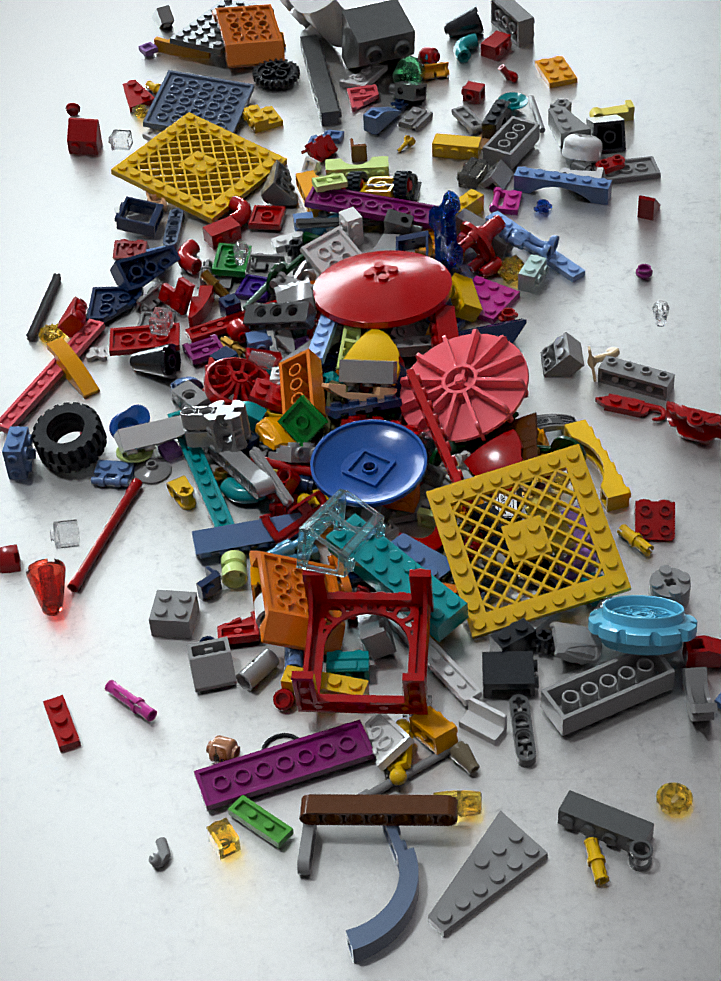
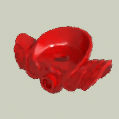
[666,401,721,443]

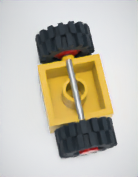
[346,171,415,200]

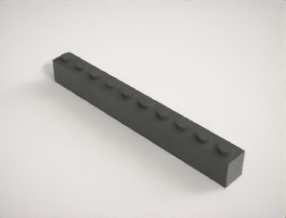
[300,35,342,126]

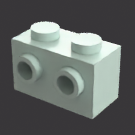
[518,254,549,294]

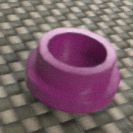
[635,264,653,279]

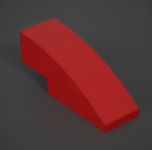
[188,285,215,328]

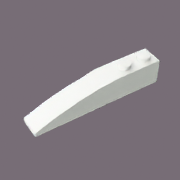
[113,415,185,456]

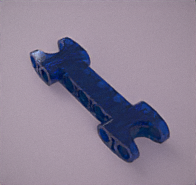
[428,190,464,272]

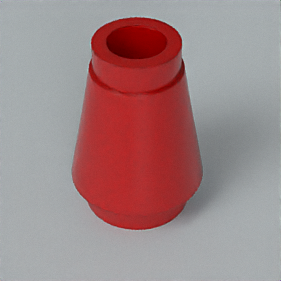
[478,257,504,278]

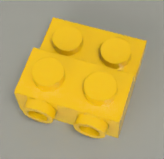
[242,104,283,133]

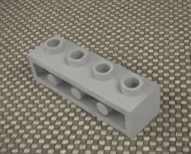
[598,355,675,401]

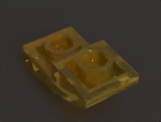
[433,790,482,817]

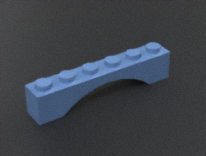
[514,167,612,205]

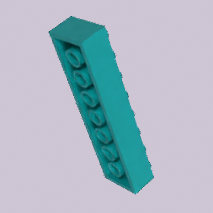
[326,513,469,642]

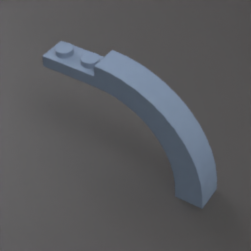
[346,826,419,963]

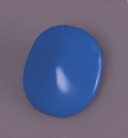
[109,404,150,438]

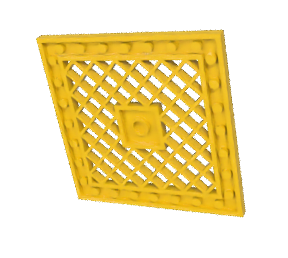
[111,112,287,224]
[426,444,631,640]

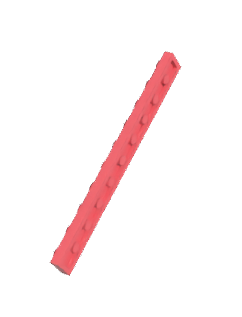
[0,319,105,433]

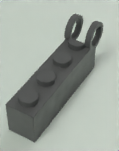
[558,790,654,872]

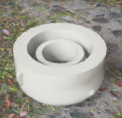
[562,134,603,161]

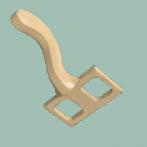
[587,346,620,382]

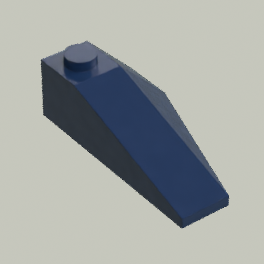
[110,245,180,292]

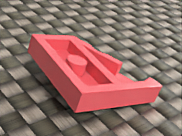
[347,84,379,112]

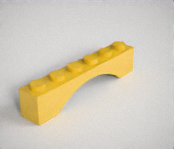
[564,419,631,512]

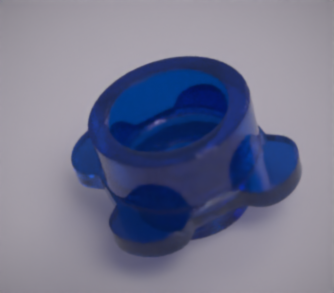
[534,199,552,214]

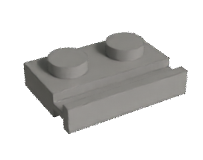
[398,107,433,132]

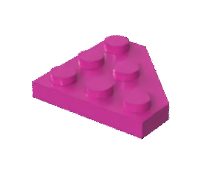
[472,276,520,324]

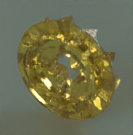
[39,323,66,343]
[656,782,693,814]

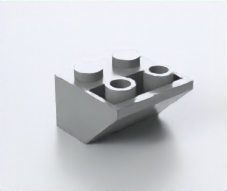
[540,332,584,377]
[186,637,237,692]

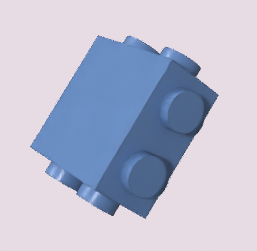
[2,426,36,479]

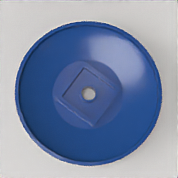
[310,419,427,507]

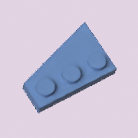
[391,533,451,581]

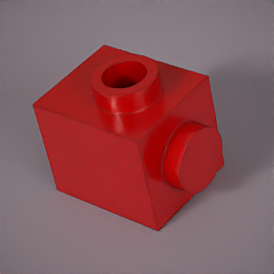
[461,81,485,105]

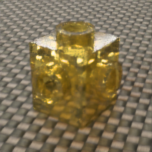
[497,255,524,285]

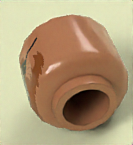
[206,735,240,764]

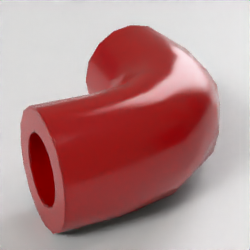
[228,196,252,227]
[177,239,202,275]

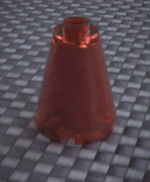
[26,558,66,616]

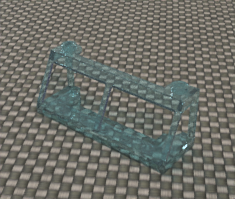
[296,489,386,577]

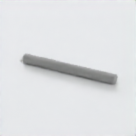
[528,95,545,133]

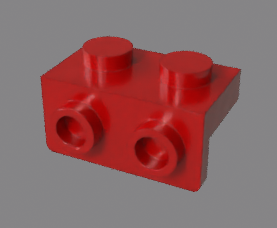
[301,134,338,162]

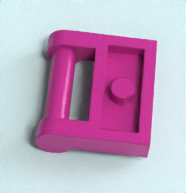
[489,187,522,215]

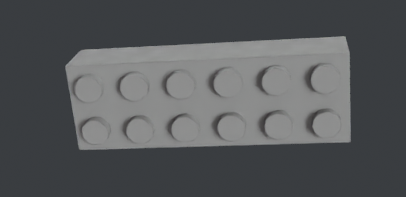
[540,654,675,736]

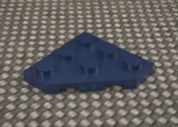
[86,286,144,323]

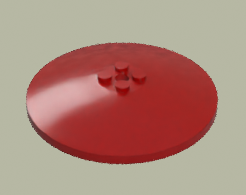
[313,250,452,329]

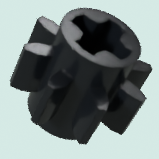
[285,239,304,259]
[531,629,555,655]

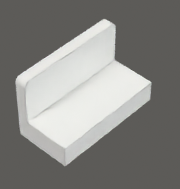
[459,697,507,746]

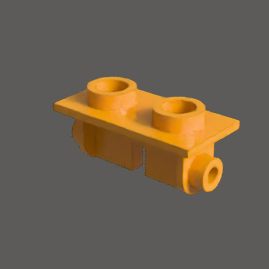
[419,62,450,80]

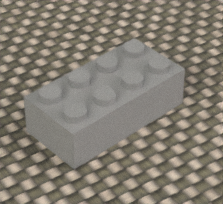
[491,0,535,48]
[483,116,540,170]

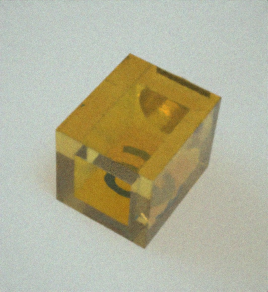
[206,818,241,860]

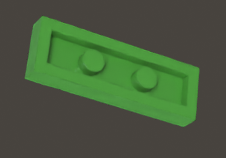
[228,795,294,849]

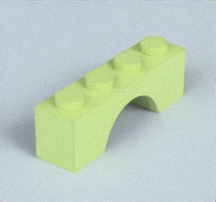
[325,156,389,180]

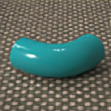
[453,33,479,63]
[220,477,268,505]

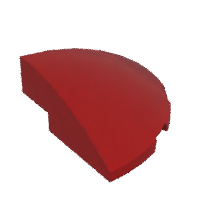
[464,429,524,495]

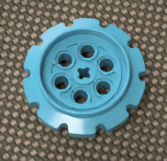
[588,595,698,655]

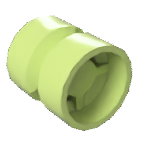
[221,550,248,588]

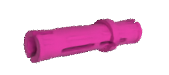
[104,680,157,722]

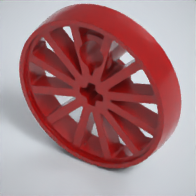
[204,357,270,408]

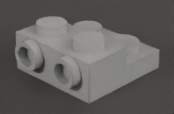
[268,442,315,463]

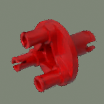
[447,215,506,273]

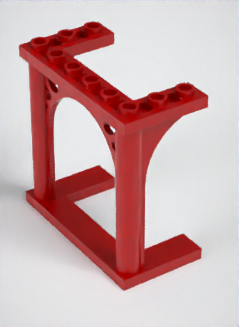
[291,567,434,715]

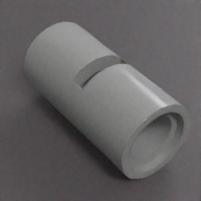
[236,648,280,691]

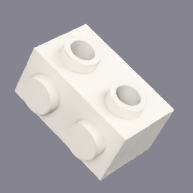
[339,207,364,246]

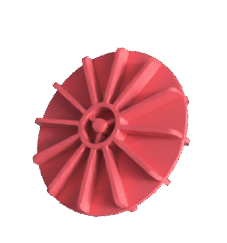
[400,329,529,443]

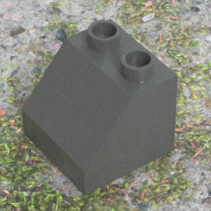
[341,0,415,68]

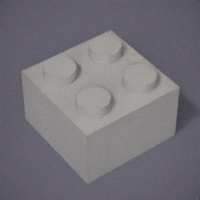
[149,590,199,639]

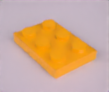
[535,56,578,88]

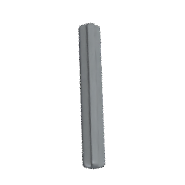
[249,447,294,507]

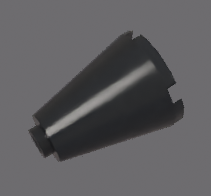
[443,5,484,37]
[130,344,181,379]

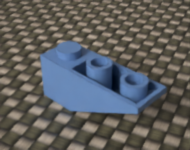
[363,107,401,135]

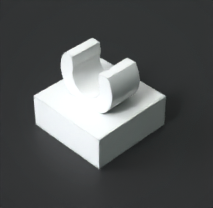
[301,156,322,176]

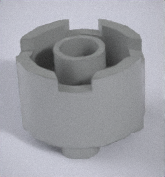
[648,565,691,609]

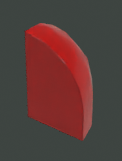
[0,544,21,573]

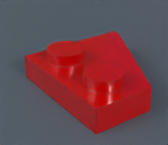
[217,611,260,645]

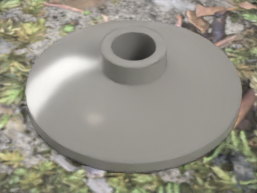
[134,457,171,484]

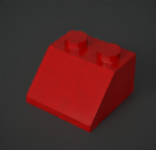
[67,118,103,155]

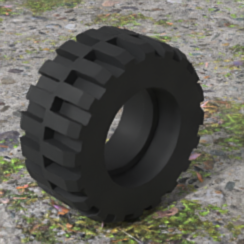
[32,402,107,473]

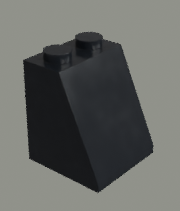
[586,115,626,153]

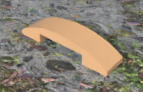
[321,383,397,401]

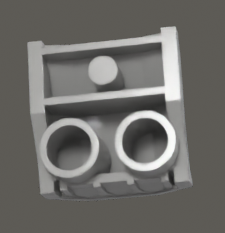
[274,278,314,307]
[550,622,602,665]

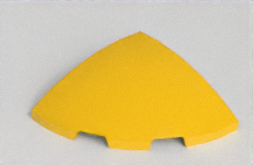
[344,329,400,386]

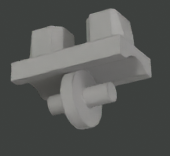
[292,261,317,281]

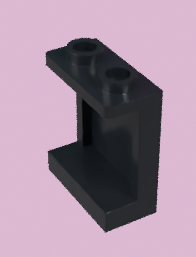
[482,651,539,698]

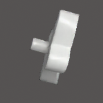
[86,347,107,362]

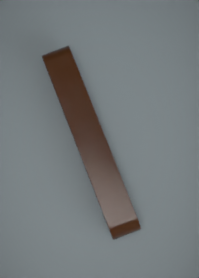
[299,794,458,826]

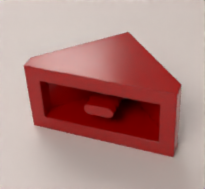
[637,195,661,221]

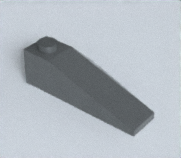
[261,160,298,206]

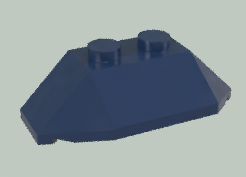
[458,318,527,344]

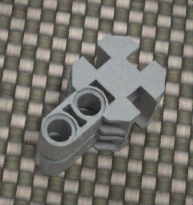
[180,400,251,452]

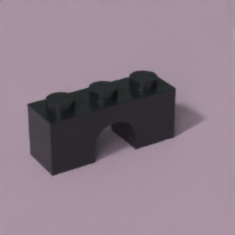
[482,99,511,139]

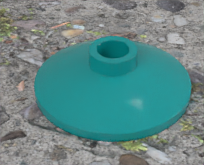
[498,92,528,111]

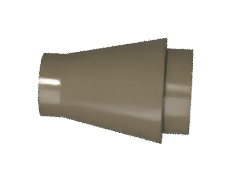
[449,741,480,775]

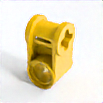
[166,475,197,510]

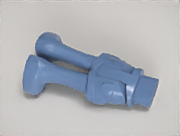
[499,227,559,261]

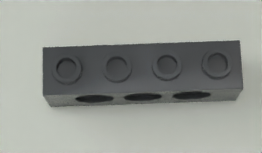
[243,301,316,331]

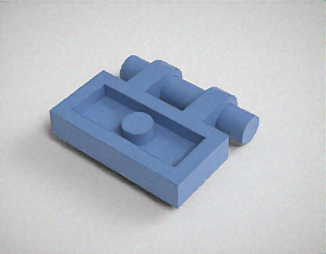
[91,460,135,488]

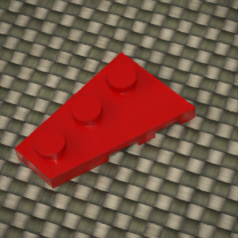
[122,79,155,113]

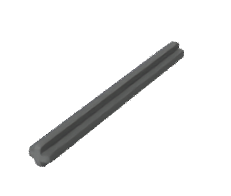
[296,217,384,228]
[26,273,62,341]

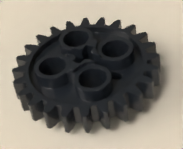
[252,58,300,89]

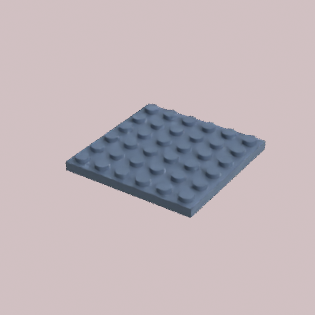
[143,70,254,134]

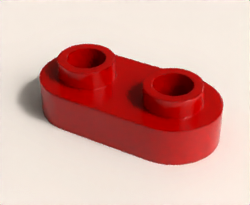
[596,154,625,174]

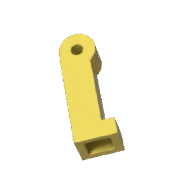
[589,100,635,121]

